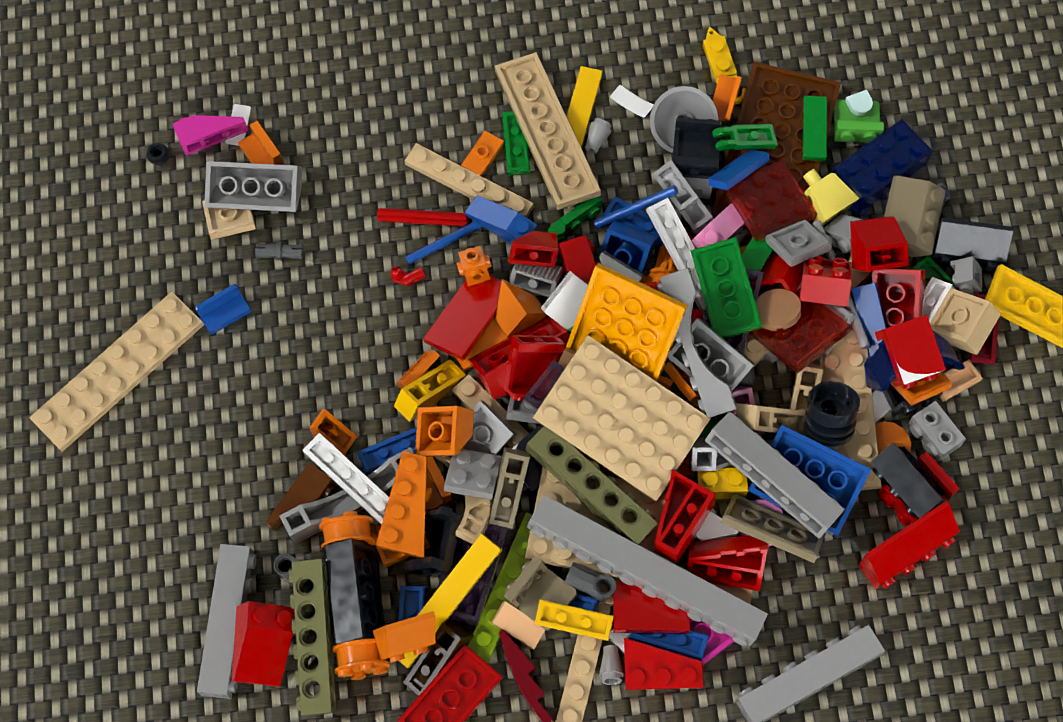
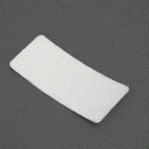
[610,85,654,118]
[225,104,251,146]

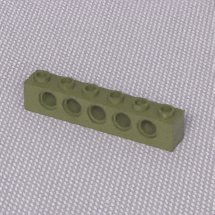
[525,426,658,545]
[289,559,337,716]

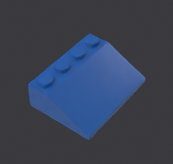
[748,425,871,537]

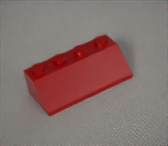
[469,316,570,399]
[858,500,960,590]

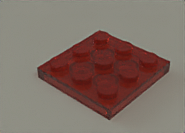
[724,160,817,242]
[749,287,851,373]

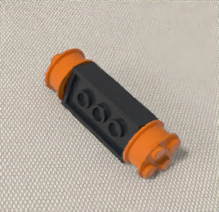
[319,511,390,680]

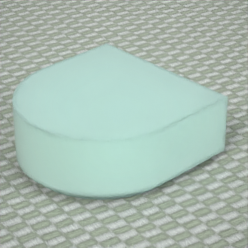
[845,90,873,116]

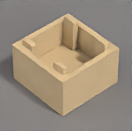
[930,288,1001,355]

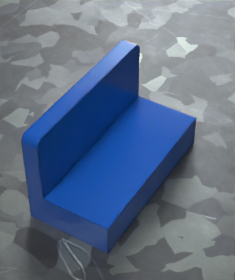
[195,284,251,335]

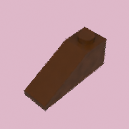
[266,463,335,531]

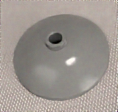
[650,86,718,153]

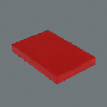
[613,582,690,634]

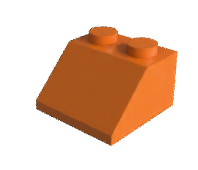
[415,406,474,456]
[373,611,435,663]

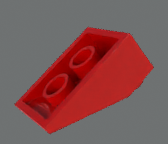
[872,268,925,328]
[231,601,295,687]

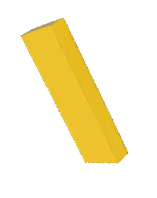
[534,599,614,641]

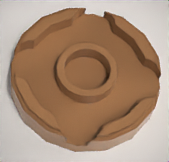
[755,289,801,331]

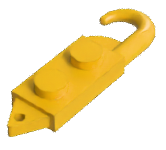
[702,27,746,104]

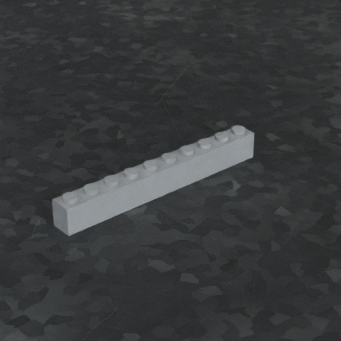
[527,495,768,646]

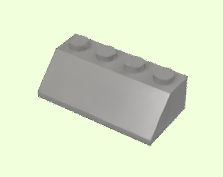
[205,161,302,212]

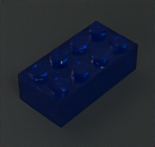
[832,119,933,213]

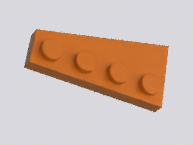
[376,451,427,558]

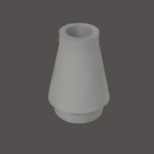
[585,118,611,154]
[599,645,624,685]

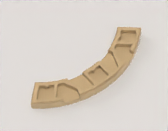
[433,447,491,544]

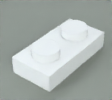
[922,277,955,322]

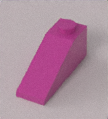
[173,115,249,156]

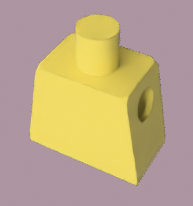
[802,169,859,225]

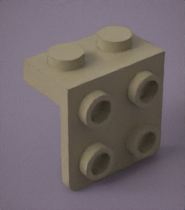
[504,556,577,630]

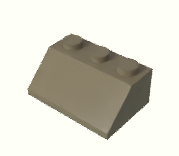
[884,176,946,258]

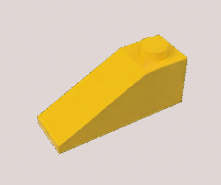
[394,359,466,422]

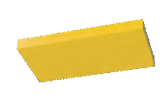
[985,264,1063,348]

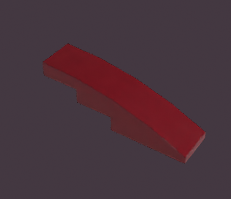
[499,629,553,722]

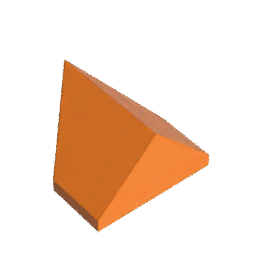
[496,279,548,338]

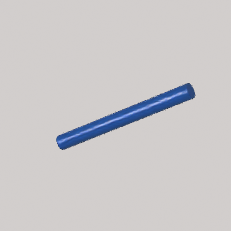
[594,185,678,229]
[405,221,483,265]

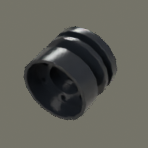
[804,381,860,447]

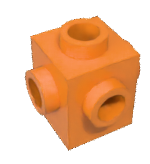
[456,246,492,286]

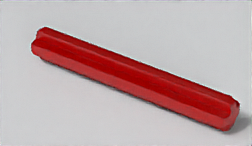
[377,208,468,227]

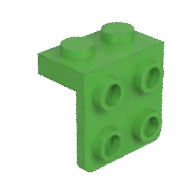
[834,99,884,143]

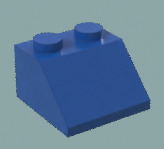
[597,220,657,274]

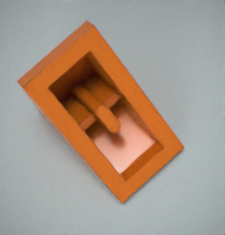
[309,409,358,456]

